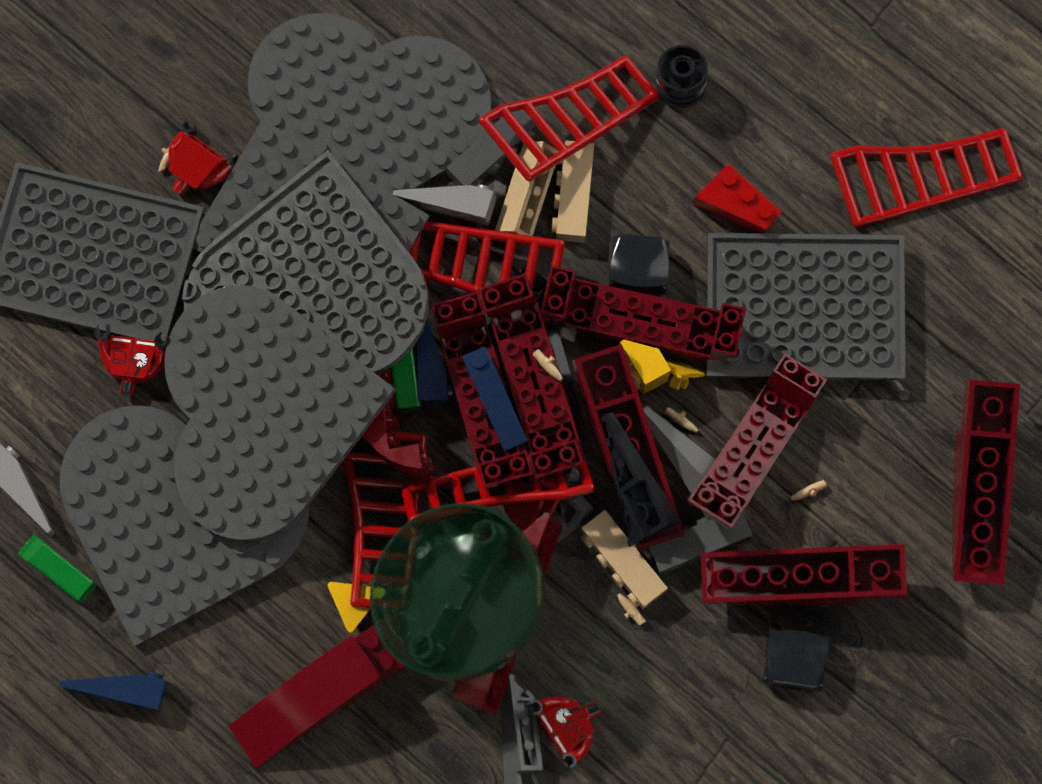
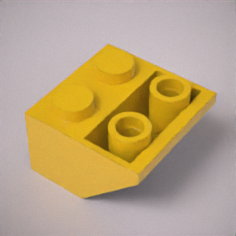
[620,340,671,395]

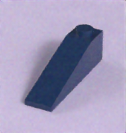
[417,318,453,406]
[462,347,528,452]
[59,672,168,712]

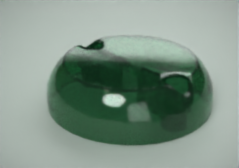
[370,503,545,682]

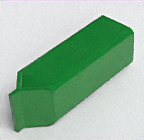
[391,348,421,414]
[18,534,97,604]

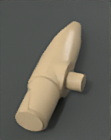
[159,147,170,173]
[533,350,563,381]
[664,407,698,433]
[790,480,827,501]
[617,593,646,626]

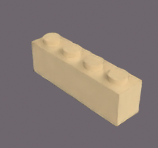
[552,140,594,243]
[495,141,558,236]
[580,510,668,610]

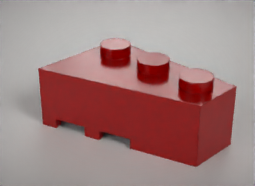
[693,163,782,234]

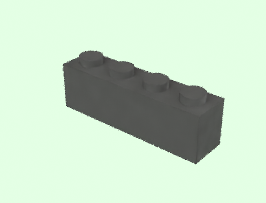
[446,110,537,187]
[647,512,753,576]

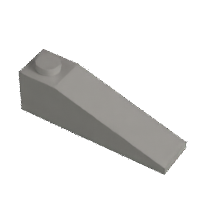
[393,185,496,226]
[0,444,55,537]

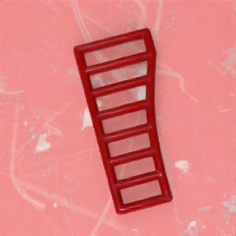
[479,56,660,181]
[830,128,1023,228]
[409,221,565,322]
[343,431,428,612]
[401,451,595,525]

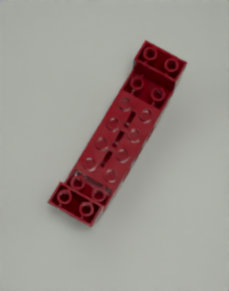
[540,265,746,360]
[478,273,584,479]
[431,292,533,488]
[687,354,827,530]
[361,369,435,482]

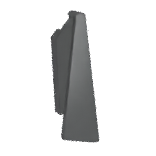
[501,675,543,784]

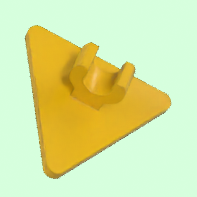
[664,358,707,390]
[328,582,383,633]

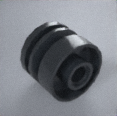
[656,45,708,108]

